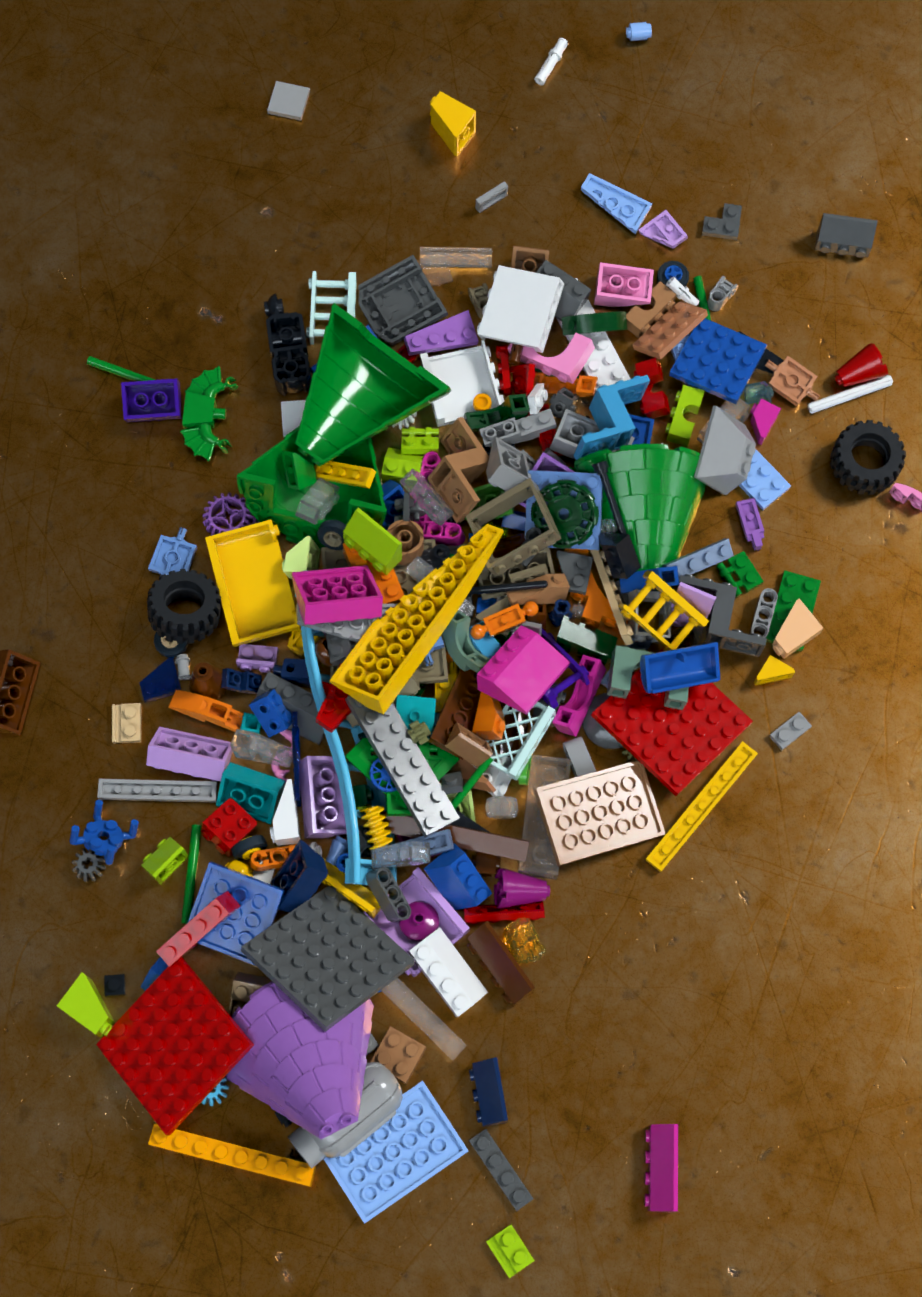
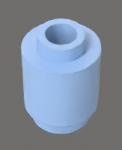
[626,22,652,41]

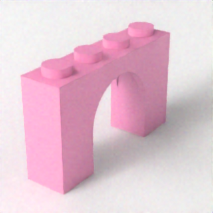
[507,333,595,384]

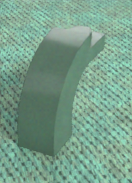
[443,610,490,673]

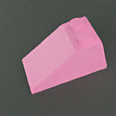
[594,262,654,307]

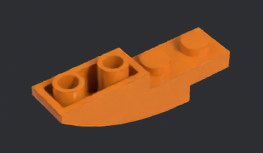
[168,690,243,735]

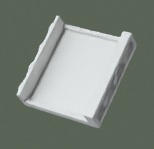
[477,265,564,353]
[420,340,504,427]

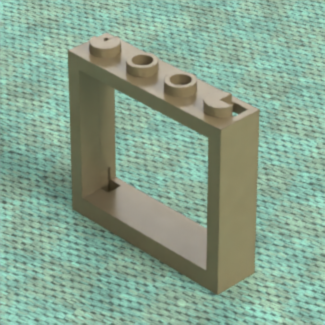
[466,478,561,576]

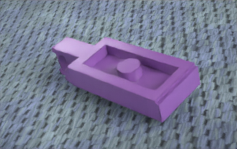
[735,498,764,551]

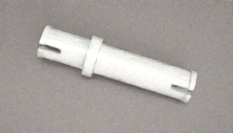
[534,38,568,85]

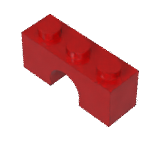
[634,357,671,419]

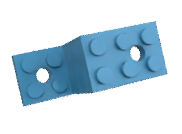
[574,375,650,460]

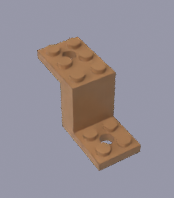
[427,417,489,523]

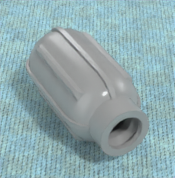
[288,1062,403,1169]

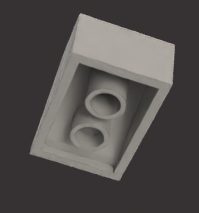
[486,437,531,492]

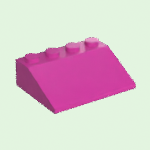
[292,565,383,625]
[477,625,570,715]

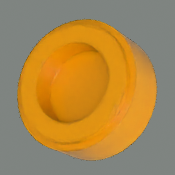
[473,393,492,411]

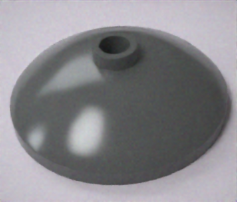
[582,693,623,749]

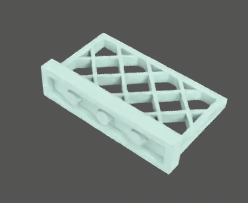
[486,702,556,781]

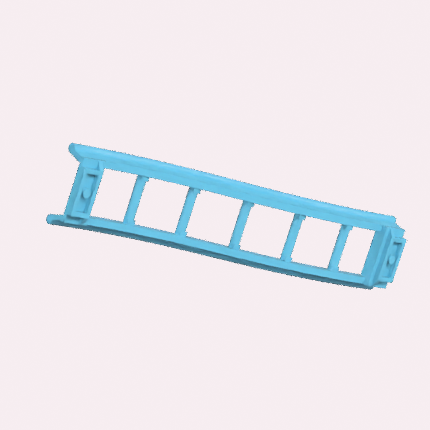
[295,570,397,886]

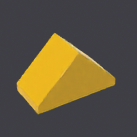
[754,655,795,686]

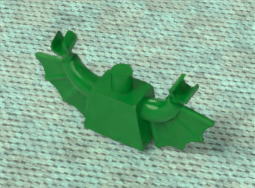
[180,366,238,461]

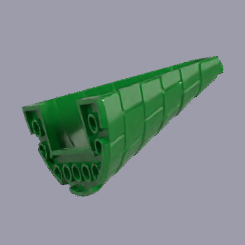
[295,303,451,467]
[237,426,387,550]
[568,444,707,581]

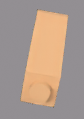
[772,598,823,659]

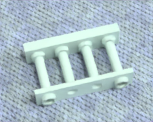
[306,271,357,345]

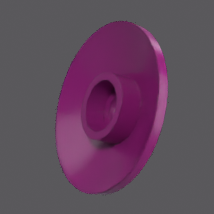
[399,902,439,941]

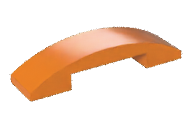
[533,372,598,397]

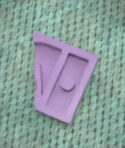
[638,210,688,249]

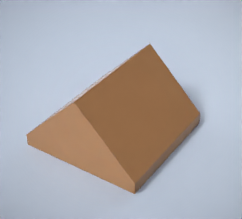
[511,246,549,273]
[445,722,493,767]

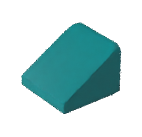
[240,712,261,737]

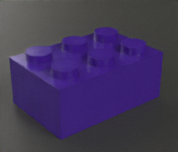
[121,379,182,422]

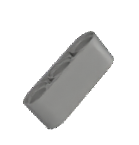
[749,588,778,638]
[562,736,597,777]

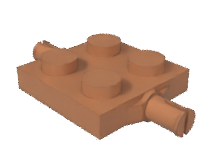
[765,356,820,406]

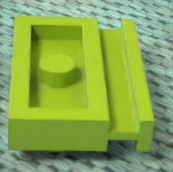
[486,1225,535,1278]

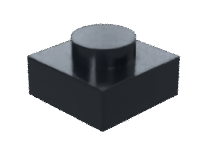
[104,974,126,997]

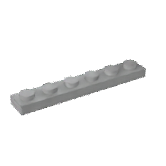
[97,779,218,802]

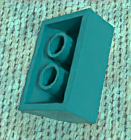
[216,762,285,824]

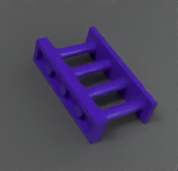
[541,629,590,709]

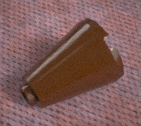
[189,662,226,700]

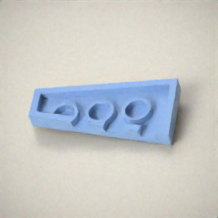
[581,173,652,235]

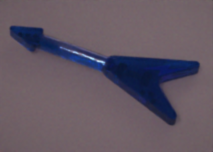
[292,712,302,807]

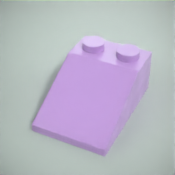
[671,582,716,635]

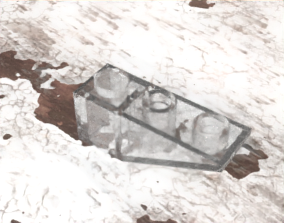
[230,729,296,767]

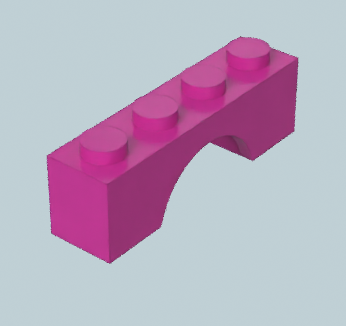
[552,655,606,737]

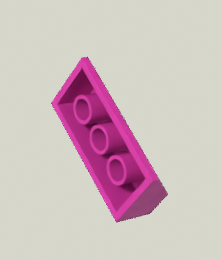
[644,1124,678,1212]

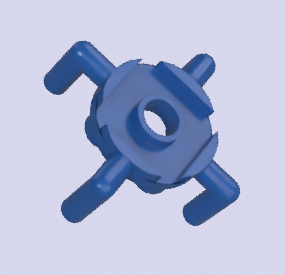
[69,800,139,865]

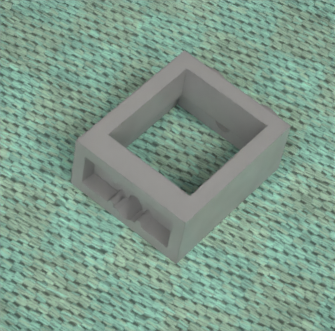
[628,589,671,644]

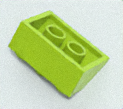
[343,508,402,575]

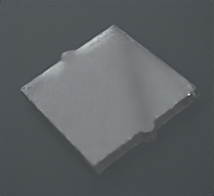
[417,254,453,287]

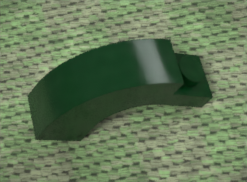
[562,311,627,336]
[464,394,530,432]

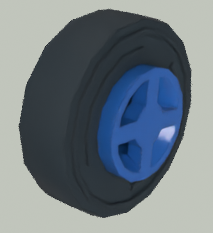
[657,261,689,290]

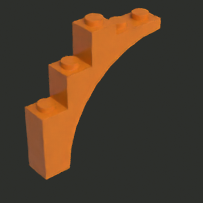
[559,549,640,629]

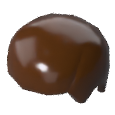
[315,637,333,666]

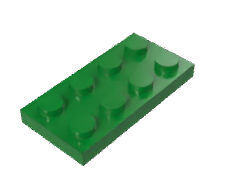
[766,570,821,652]

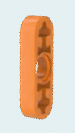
[249,844,296,871]

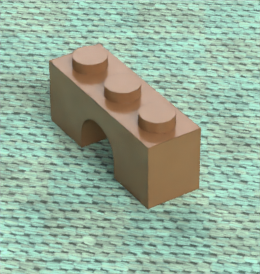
[626,281,676,338]

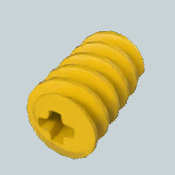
[359,805,393,850]

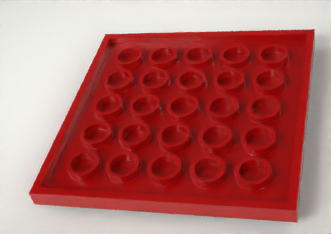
[591,647,753,796]
[96,957,254,1135]

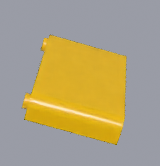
[205,519,301,647]

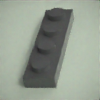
[469,1129,533,1211]

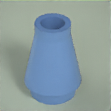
[325,835,348,866]

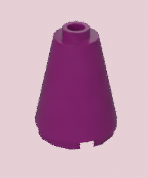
[494,868,550,908]

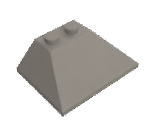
[694,406,756,495]

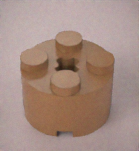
[387,520,424,565]

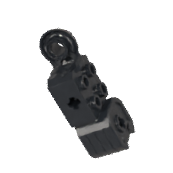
[264,293,312,396]

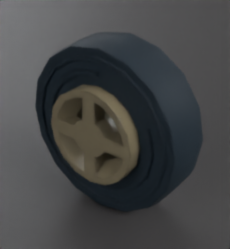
[317,519,347,550]

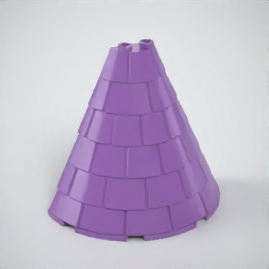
[225,981,374,1139]

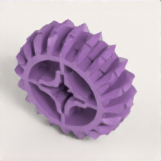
[202,492,253,536]

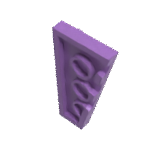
[404,310,479,356]

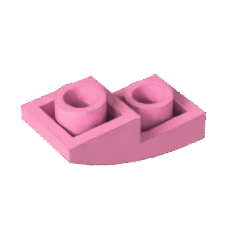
[889,483,922,511]

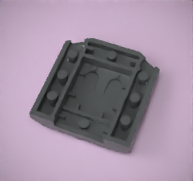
[358,255,448,346]

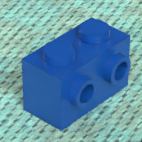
[249,689,294,737]

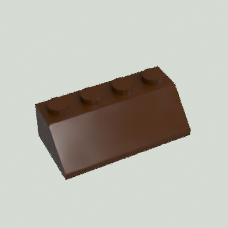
[0,649,41,735]
[466,921,535,1007]

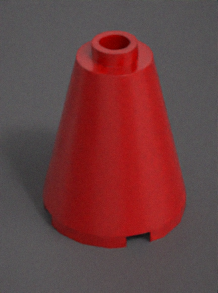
[834,343,888,387]

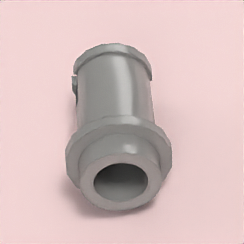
[175,654,191,680]

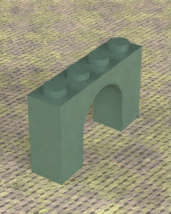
[607,645,689,710]

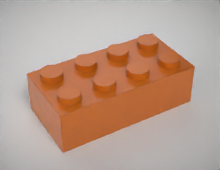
[342,543,404,604]

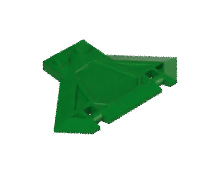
[345,738,460,816]

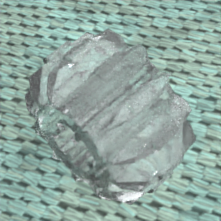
[485,796,518,819]

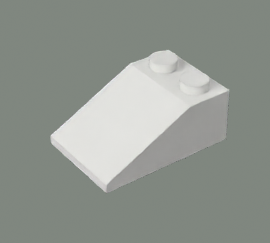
[270,779,301,847]

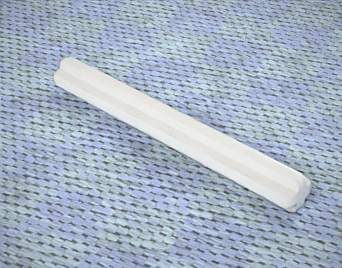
[807,375,893,414]

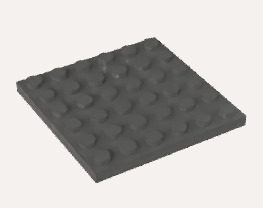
[241,886,415,1032]

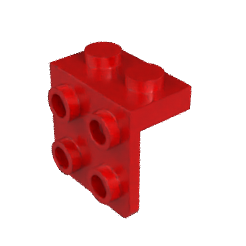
[201,798,257,857]

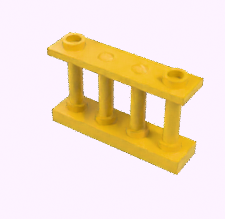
[618,570,709,651]

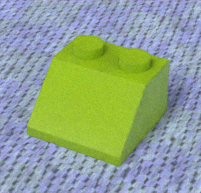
[381,447,425,488]
[141,837,188,885]

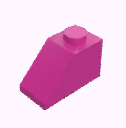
[750,398,781,445]

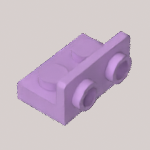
[236,644,278,673]

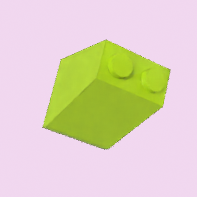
[57,972,115,1038]

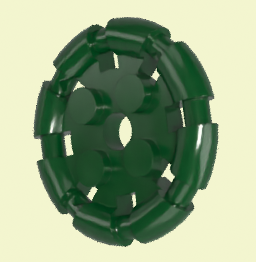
[531,479,599,549]

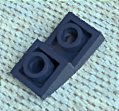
[221,668,262,694]

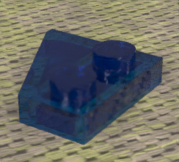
[139,657,182,702]

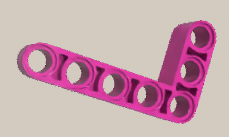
[414,451,466,546]

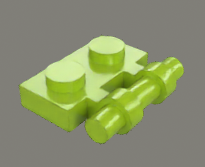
[401,426,439,455]

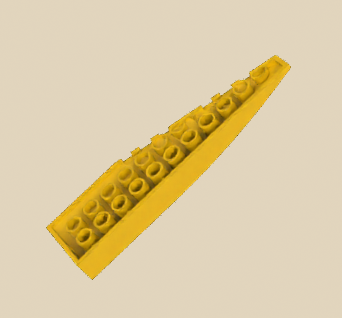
[329,524,504,715]

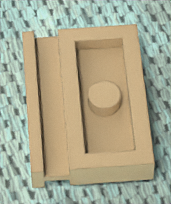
[112,703,142,744]

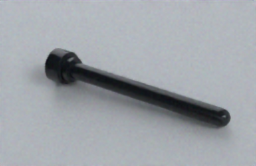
[592,460,627,534]
[465,580,548,599]

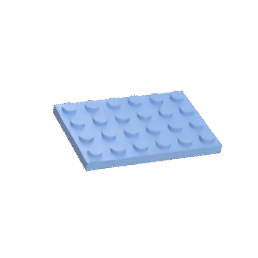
[324,1081,469,1224]

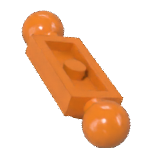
[470,601,539,640]

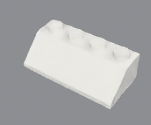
[408,927,488,1017]

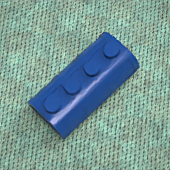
[640,642,720,694]

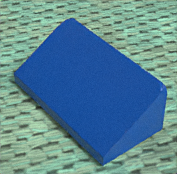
[501,511,526,531]

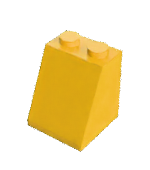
[430,91,476,156]

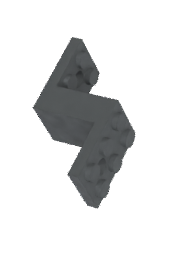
[675,574,767,657]

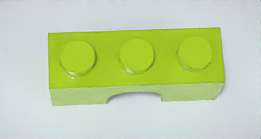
[665,385,705,447]

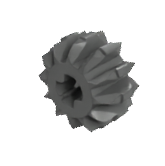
[72,849,106,882]

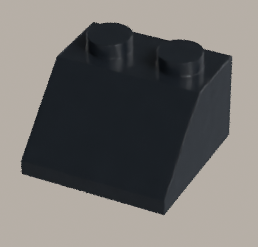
[598,532,641,579]

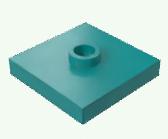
[395,695,436,738]

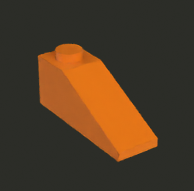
[472,692,505,741]

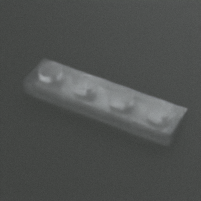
[420,247,492,268]

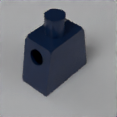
[273,658,321,689]

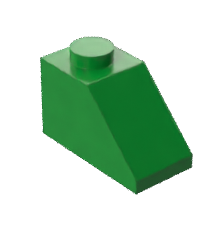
[281,451,317,490]

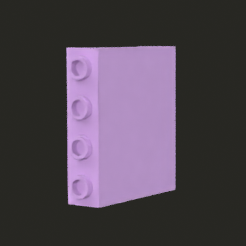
[363,867,470,977]

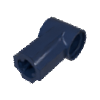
[548,599,573,627]

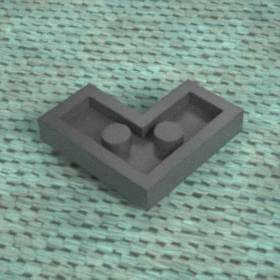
[702,203,742,240]

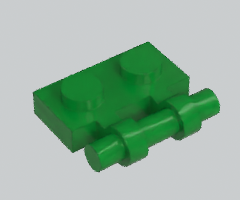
[717,551,764,598]

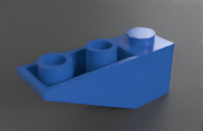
[619,566,679,594]

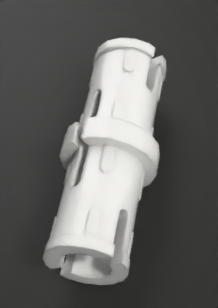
[666,277,699,306]

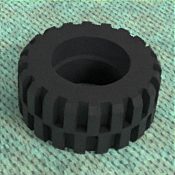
[830,420,906,495]
[147,569,221,644]

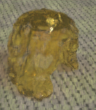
[503,917,546,964]

